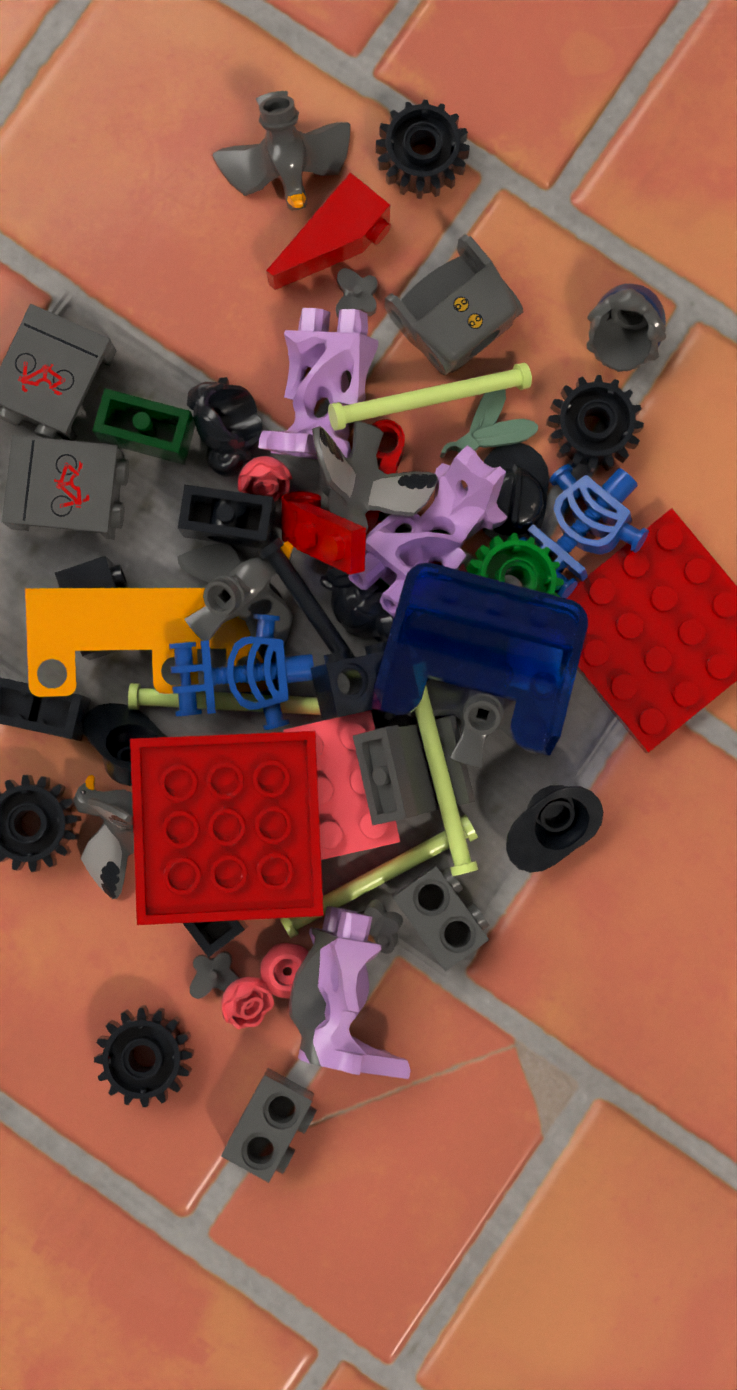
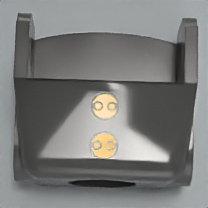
[385,234,523,375]

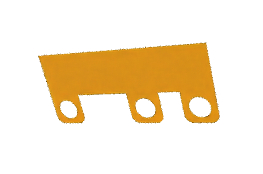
[25,588,268,697]

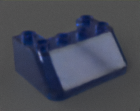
[372,563,588,756]

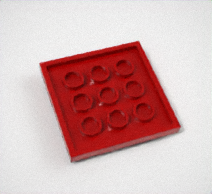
[537,508,737,753]
[130,731,324,925]

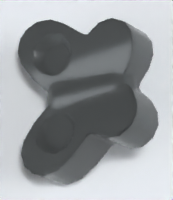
[336,268,378,318]
[359,900,403,954]
[190,951,240,999]

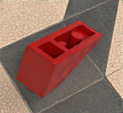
[266,172,391,290]

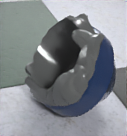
[586,284,666,372]

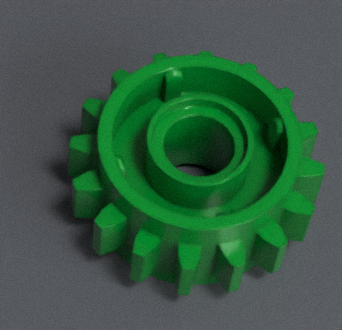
[463,533,564,634]

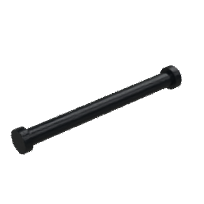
[257,537,399,727]

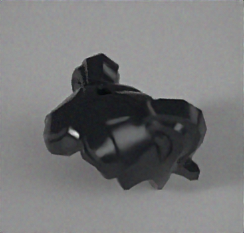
[187,377,264,477]
[320,565,404,644]

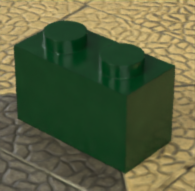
[92,388,195,465]

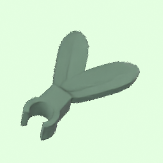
[440,389,538,458]

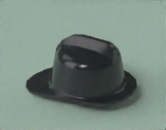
[482,443,549,542]
[83,703,167,786]
[506,785,604,873]

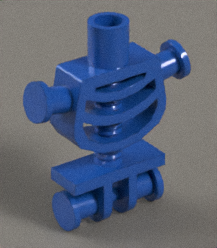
[519,464,649,602]
[169,614,314,731]

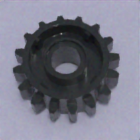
[376,99,470,199]
[546,375,644,473]
[0,775,81,872]
[94,1005,194,1107]

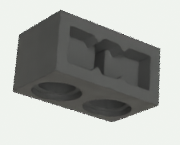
[392,865,490,972]
[221,1068,317,1183]

